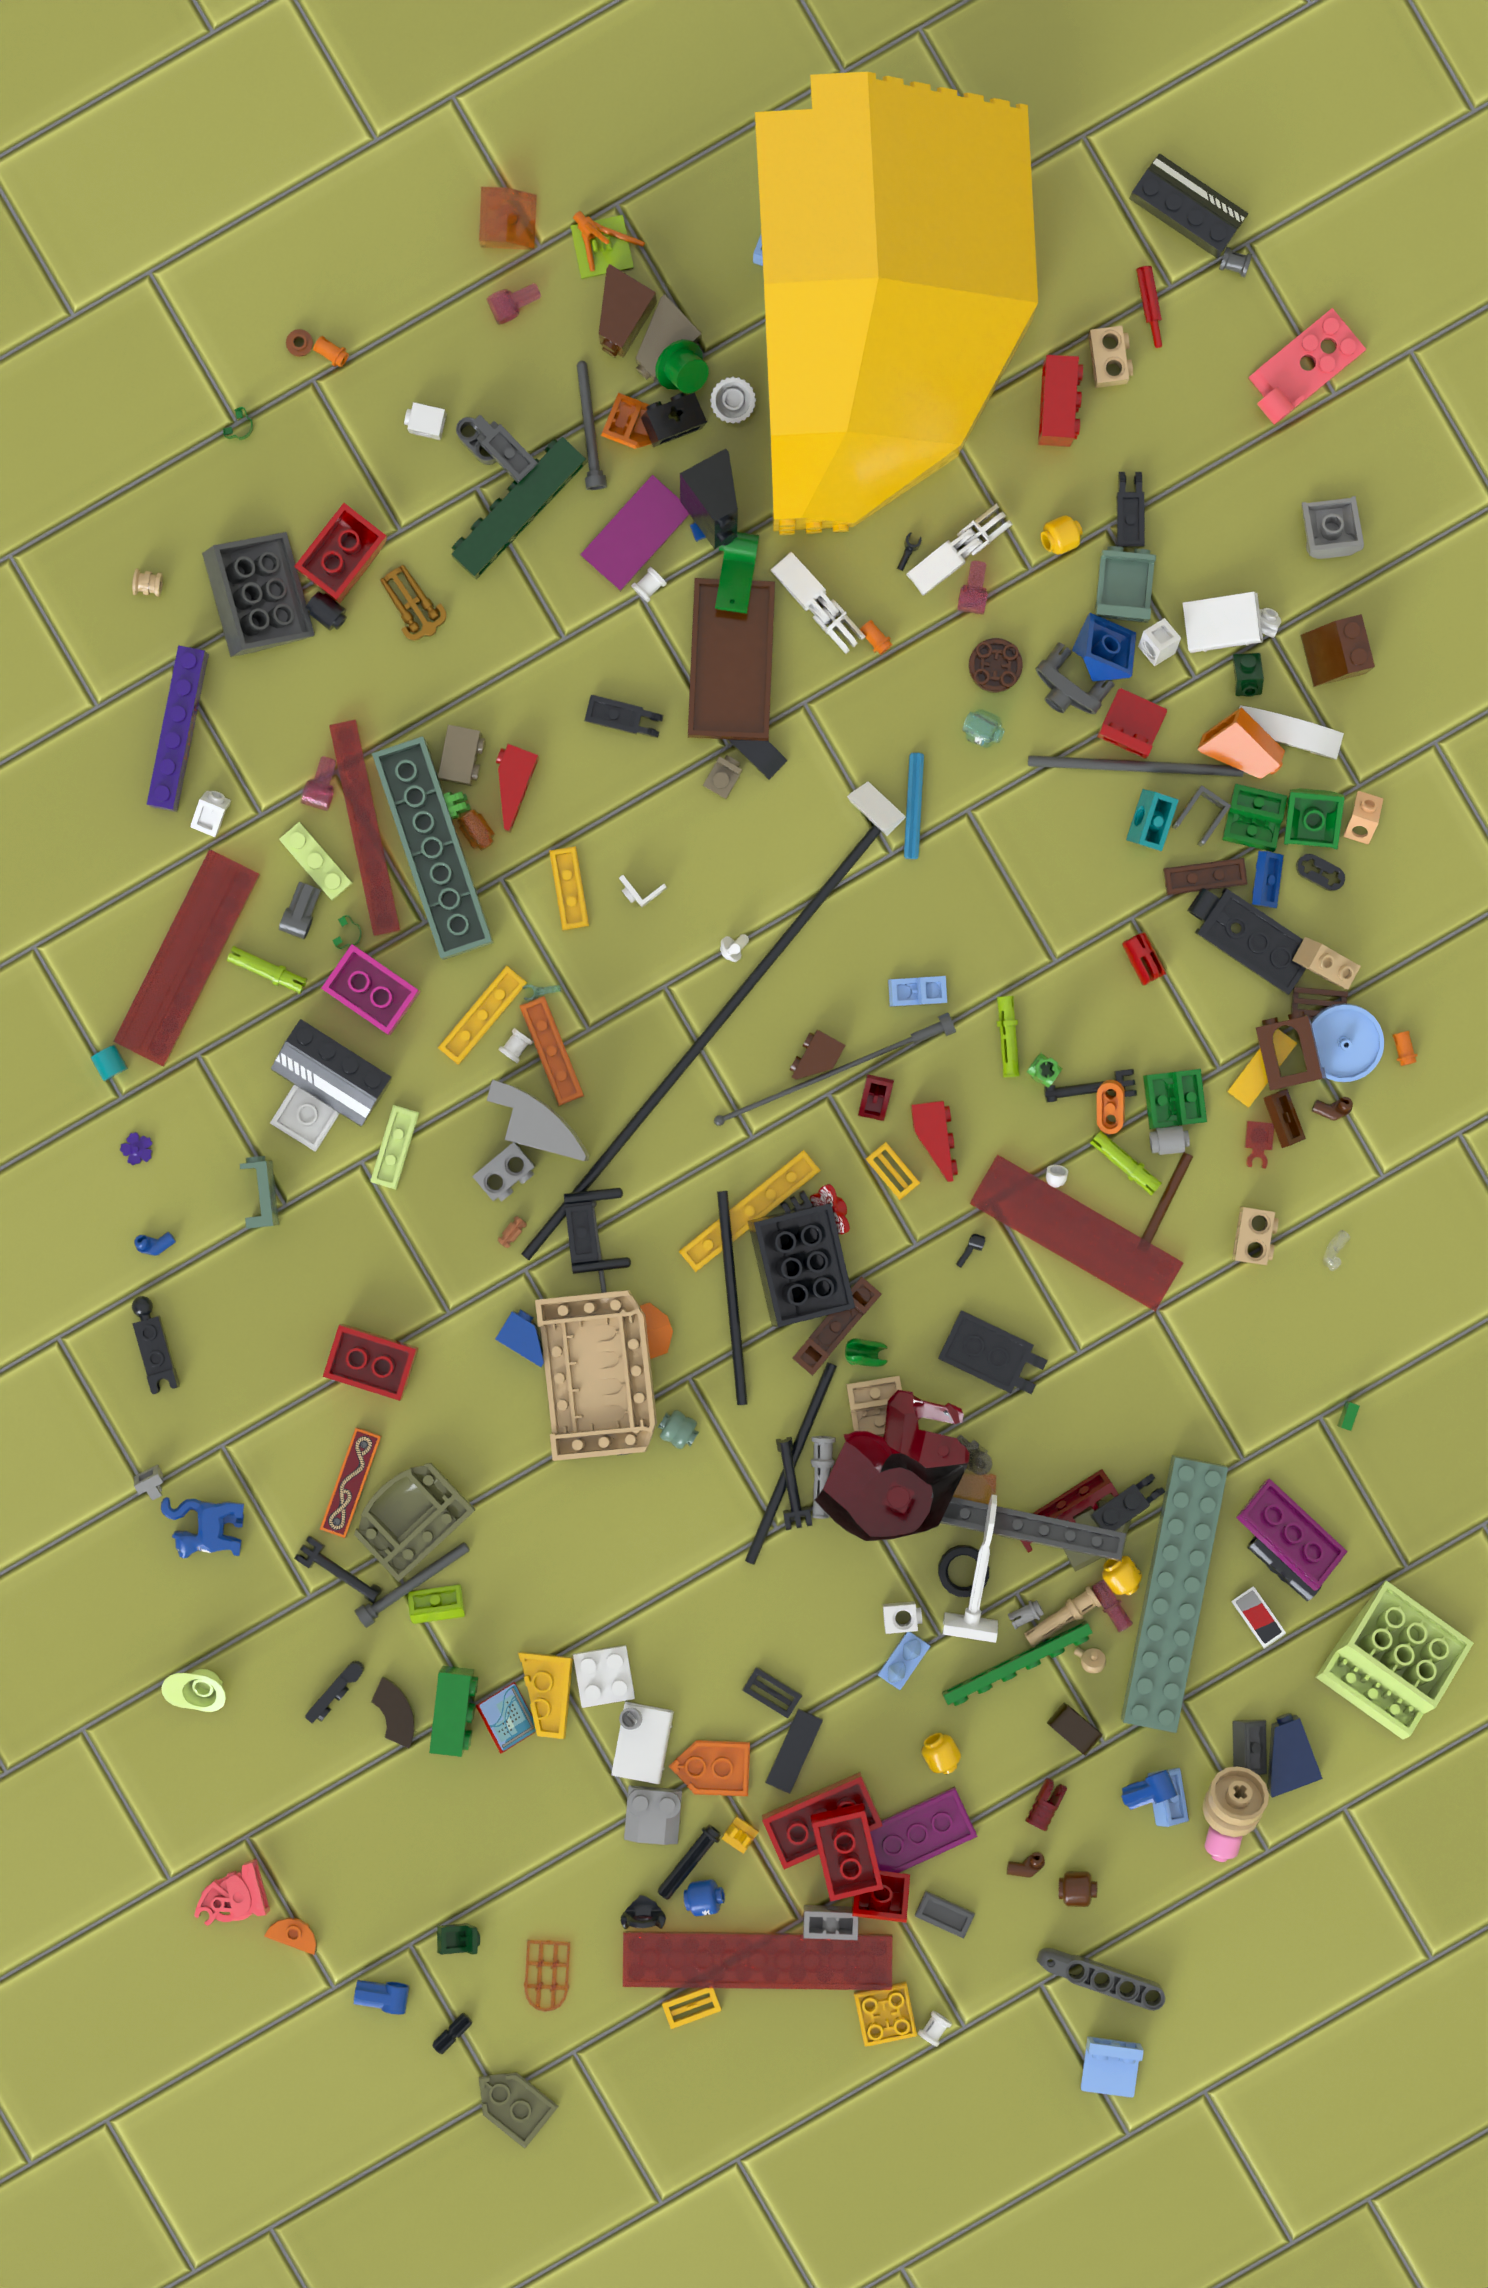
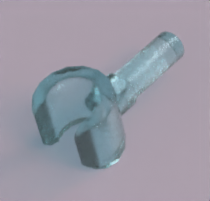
[522,985,561,1001]

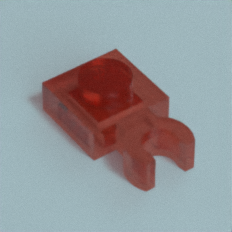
[1244,1121,1274,1169]

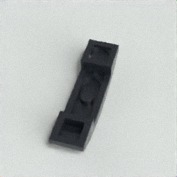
[727,739,788,780]

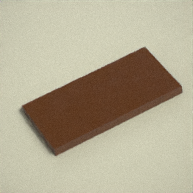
[688,578,775,741]

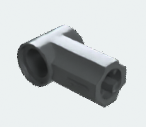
[279,882,321,939]

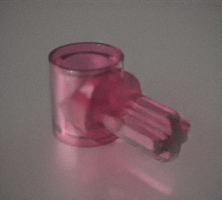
[486,284,541,325]
[957,561,988,615]
[301,756,336,811]

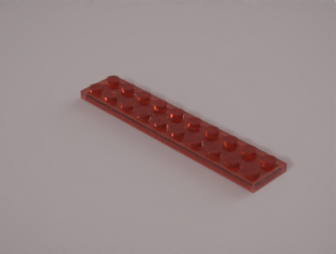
[623,1931,893,1990]

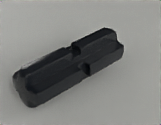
[432,2013,472,2054]

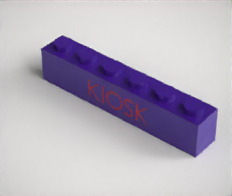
[147,645,209,812]

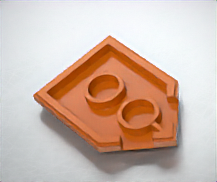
[669,1740,750,1796]

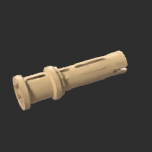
[1024,1585,1102,1648]

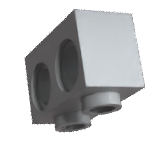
[472,1142,536,1202]

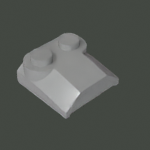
[1302,496,1364,559]
[624,1785,682,1845]

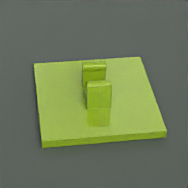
[570,215,634,279]

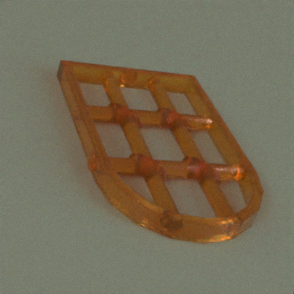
[524,1940,570,2012]

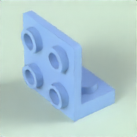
[1081,2036,1144,2098]

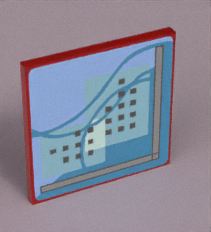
[476,1682,536,1754]

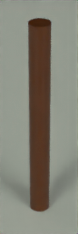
[1137,1152,1193,1253]

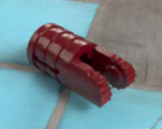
[1025,1778,1067,1831]

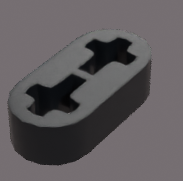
[1296,854,1345,891]

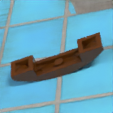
[792,1276,882,1376]

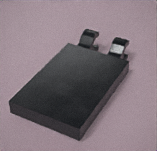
[938,1310,1048,1395]

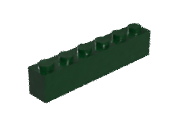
[451,437,587,580]

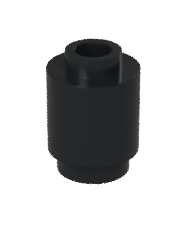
[306,591,347,631]

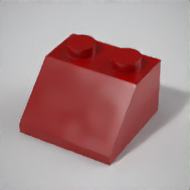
[852,1870,910,1923]

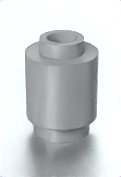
[1149,1126,1190,1155]

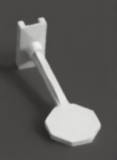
[943,1495,998,1643]

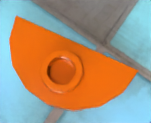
[264,1917,317,1955]

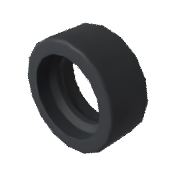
[938,1545,990,1597]

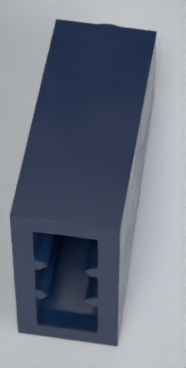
[1267,1713,1323,1798]

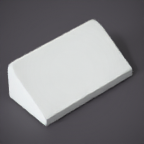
[847,782,906,836]

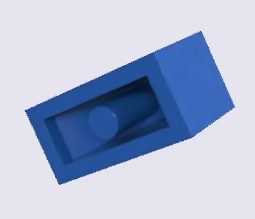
[495,1309,544,1367]

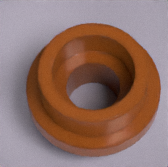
[286,329,313,357]

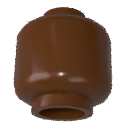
[1059,1871,1098,1907]

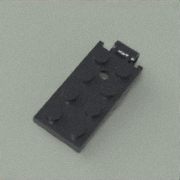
[1187,888,1306,995]

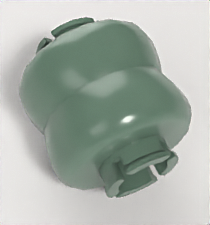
[658,1410,699,1449]

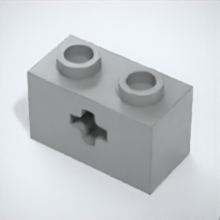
[803,1905,858,1940]

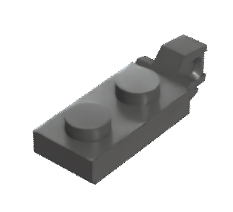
[471,415,538,483]

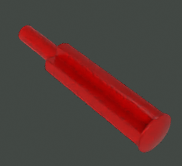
[1136,266,1163,348]

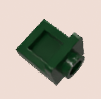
[1233,653,1264,697]
[437,1923,480,1955]

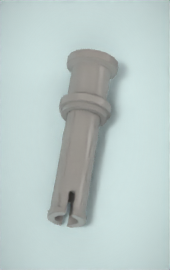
[811,1436,836,1519]

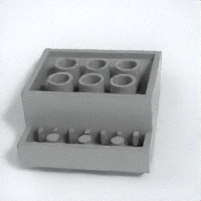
[487,1080,590,1161]

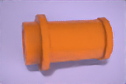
[313,336,349,367]
[860,620,892,655]
[1392,1031,1418,1066]

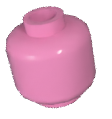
[1204,1826,1243,1862]

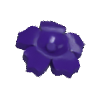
[120,1132,153,1165]

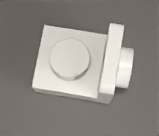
[190,791,231,837]

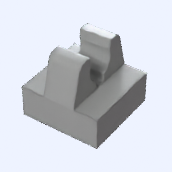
[134,1465,163,1501]

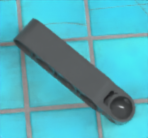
[1036,1948,1165,2011]

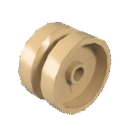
[1202,1766,1269,1837]

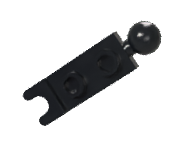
[132,1296,180,1395]

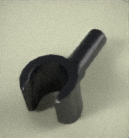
[897,532,922,571]
[956,1234,985,1268]

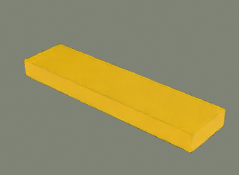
[438,966,527,1065]

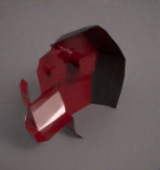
[814,1390,970,1541]

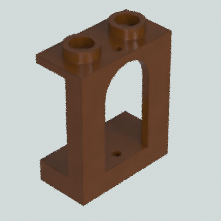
[1256,1011,1327,1091]

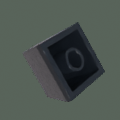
[680,449,738,549]

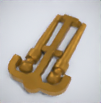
[380,565,447,641]

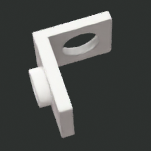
[619,875,667,908]

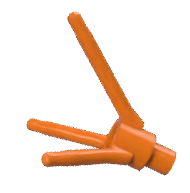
[573,211,645,271]

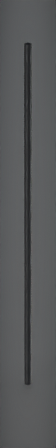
[521,824,882,1260]

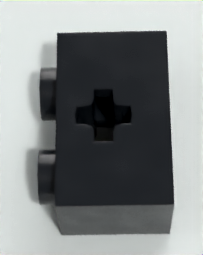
[641,392,707,448]

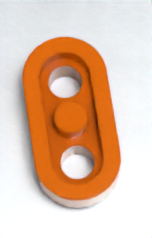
[1097,1080,1125,1134]

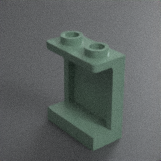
[1095,546,1156,623]
[240,1156,279,1229]

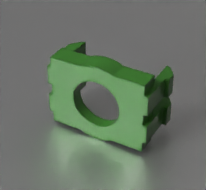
[443,792,471,819]

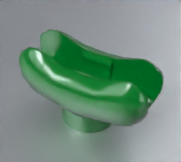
[845,1338,888,1367]

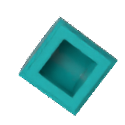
[91,1045,128,1082]

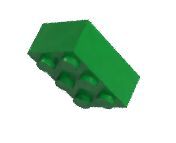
[429,1666,478,1757]

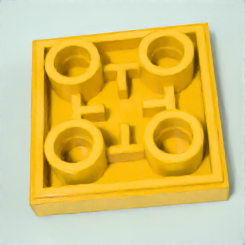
[854,1982,917,2047]

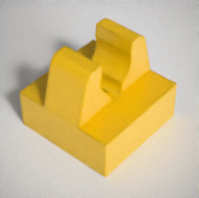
[721,1815,759,1854]

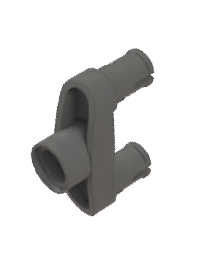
[1035,642,1115,714]

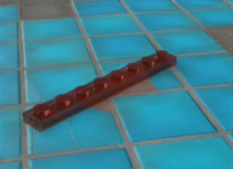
[329,720,401,936]

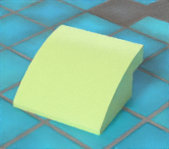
[1316,1581,1474,1739]

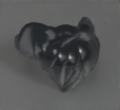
[620,1895,666,1929]

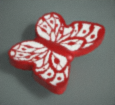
[810,1184,850,1234]

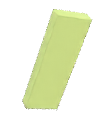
[370,1105,420,1190]

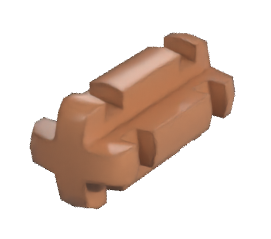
[498,1216,527,1248]

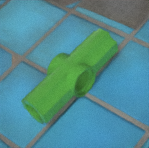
[1026,1053,1063,1088]

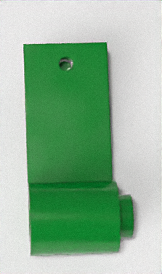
[715,532,759,614]

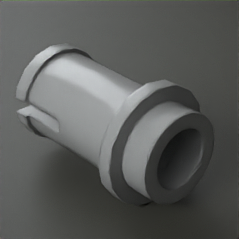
[1008,1600,1044,1630]

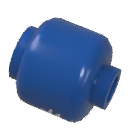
[684,1879,725,1916]

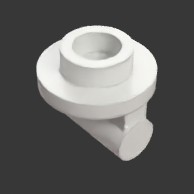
[1260,608,1281,638]
[720,934,749,962]

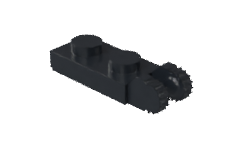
[1117,472,1145,548]
[584,695,663,738]
[1090,1474,1165,1531]
[305,1661,364,1724]

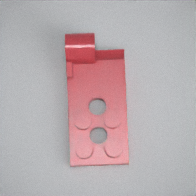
[1248,308,1366,425]

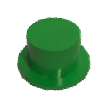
[655,339,709,393]

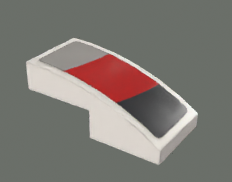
[1231,1586,1286,1649]

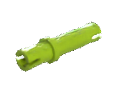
[227,946,307,994]
[997,996,1020,1078]
[1090,1130,1162,1196]

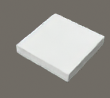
[270,1085,340,1152]

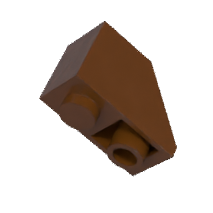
[789,1030,846,1080]

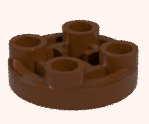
[969,638,1023,693]

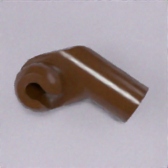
[1312,1097,1353,1121]
[1007,1852,1045,1878]

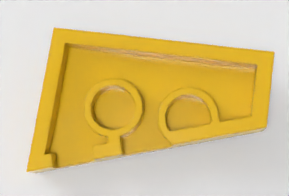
[518,1652,573,1739]

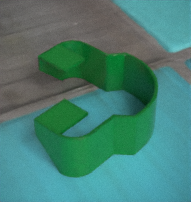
[223,407,253,440]
[332,915,362,949]

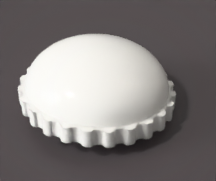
[710,376,756,424]

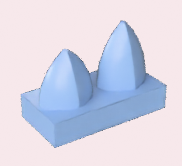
[878,1632,930,1690]

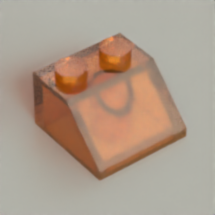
[479,187,537,250]

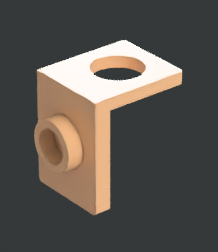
[1343,791,1383,844]

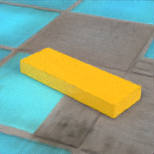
[549,846,589,931]
[1227,1029,1297,1108]

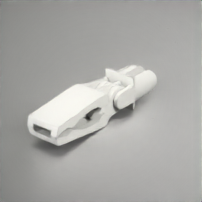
[906,503,1013,596]
[770,552,866,654]

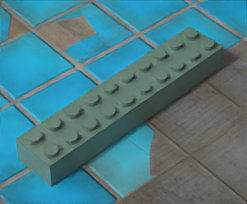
[1121,1455,1228,1733]

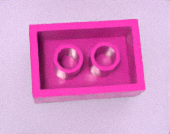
[321,944,421,1036]

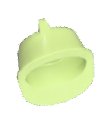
[161,1669,226,1712]

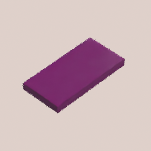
[580,475,690,592]
[1236,1478,1348,1591]
[870,1786,978,1873]

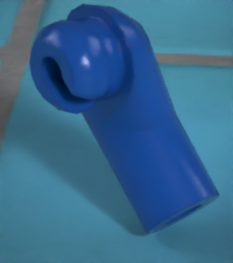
[134,1231,176,1256]

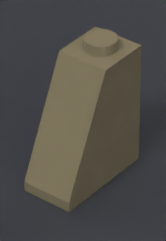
[636,294,702,382]

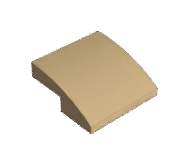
[846,1376,902,1437]

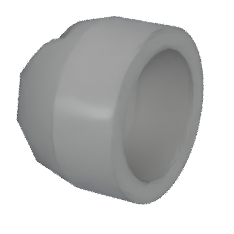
[619,1708,642,1730]

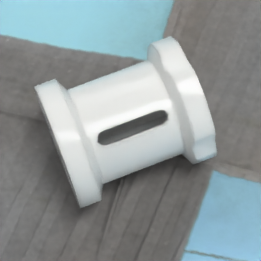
[631,567,667,603]
[498,1028,533,1064]
[918,2010,952,2047]

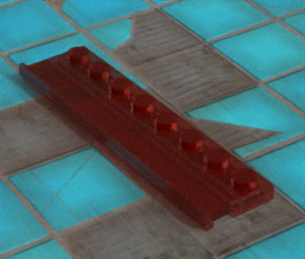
[113,849,260,1067]
[969,1155,1183,1312]

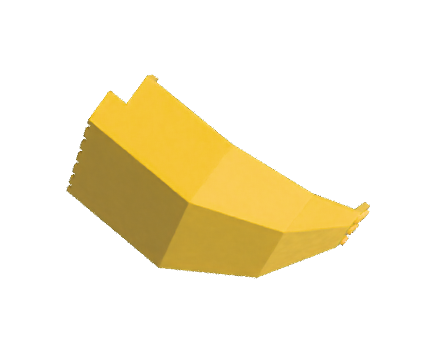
[755,72,1038,535]

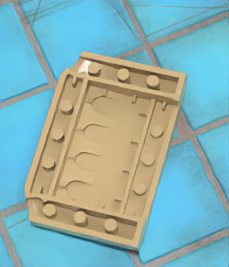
[535,1290,657,1461]

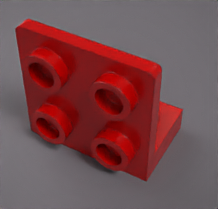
[1097,688,1167,759]

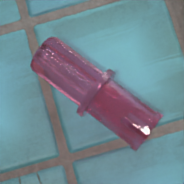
[1092,1580,1133,1632]

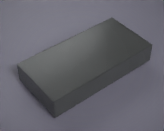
[915,1891,975,1939]

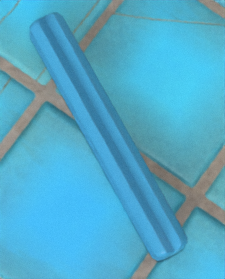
[904,753,924,859]

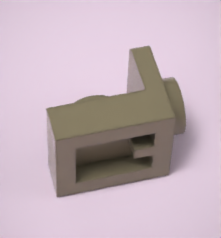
[703,755,742,799]

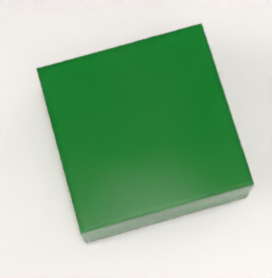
[1337,1401,1360,1431]

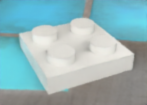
[573,1645,635,1708]

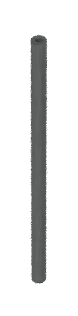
[1028,755,1243,777]

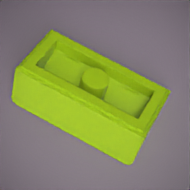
[408,1584,465,1624]

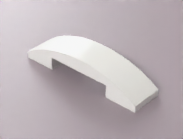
[1239,705,1344,760]

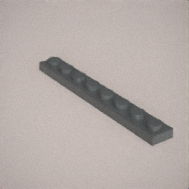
[931,1493,1127,1561]

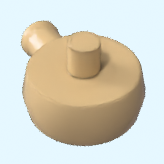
[1074,1647,1106,1674]

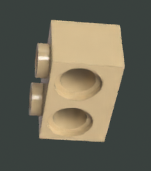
[1088,326,1133,388]
[1292,937,1361,990]
[1232,1207,1279,1265]

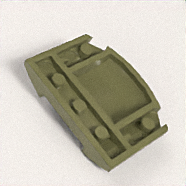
[354,1463,475,1582]

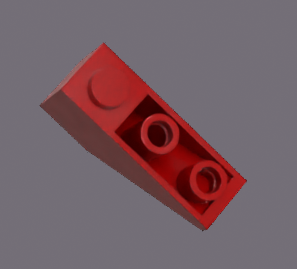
[911,1101,958,1182]

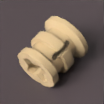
[132,568,163,597]

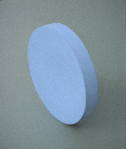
[1311,1003,1384,1082]

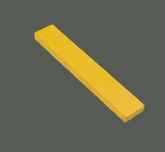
[679,1150,821,1272]

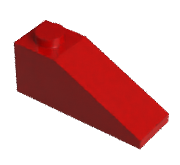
[496,744,539,833]

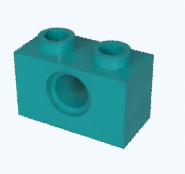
[1126,789,1179,851]

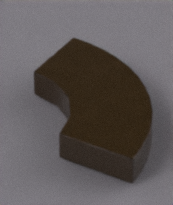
[371,1677,415,1748]

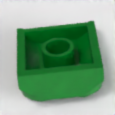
[1284,788,1345,849]

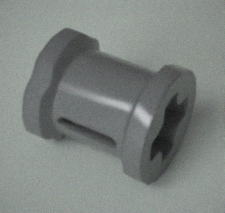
[1219,246,1252,278]

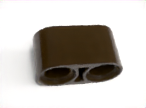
[1047,1702,1103,1756]

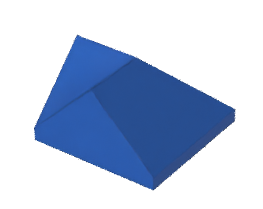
[1072,613,1136,681]

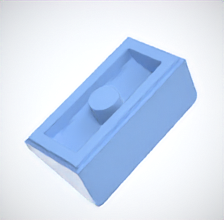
[1148,1768,1189,1827]

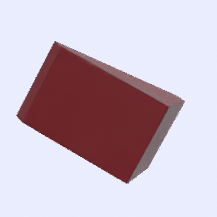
[858,1074,894,1121]

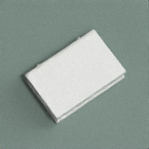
[1183,592,1263,653]
[611,1701,674,1784]

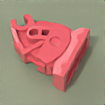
[194,1858,270,1926]

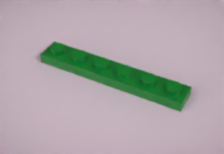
[942,1621,1093,1706]

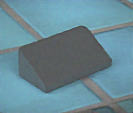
[1232,1720,1267,1775]

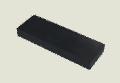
[765,1708,823,1794]

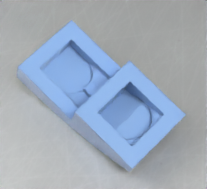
[888,976,947,1007]

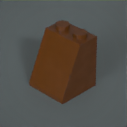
[599,264,657,358]
[1300,614,1375,687]

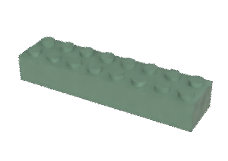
[372,736,494,960]

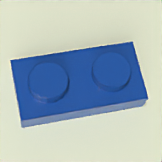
[1252,851,1284,908]

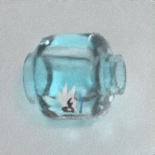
[962,709,1005,748]

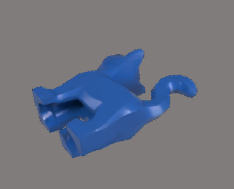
[161,1497,244,1558]

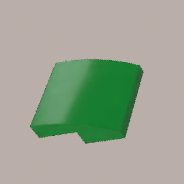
[1222,784,1288,852]
[1143,1069,1207,1129]

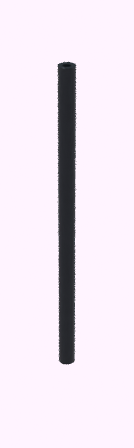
[717,1190,748,1405]
[745,1362,837,1565]

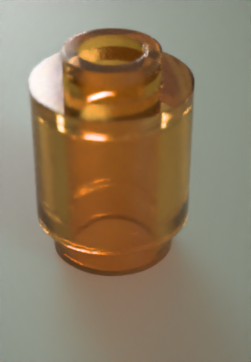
[457,809,495,851]

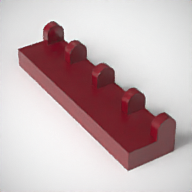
[1020,1469,1119,1553]

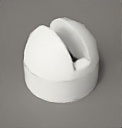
[1046,1165,1068,1188]

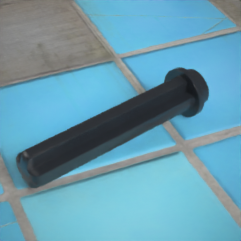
[658,1825,721,1900]

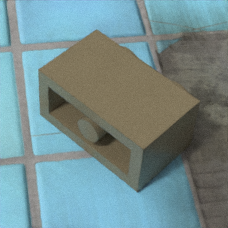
[438,725,485,786]

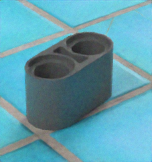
[456,417,497,465]

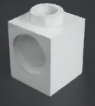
[404,402,447,440]
[1138,618,1181,666]
[883,1601,922,1634]

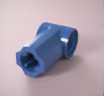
[1121,1769,1177,1810]
[354,1980,409,2015]

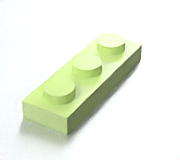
[279,822,353,901]

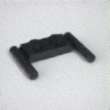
[564,1188,631,1274]

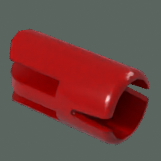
[1122,932,1166,986]

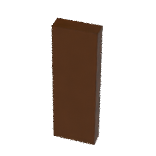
[1163,858,1248,896]

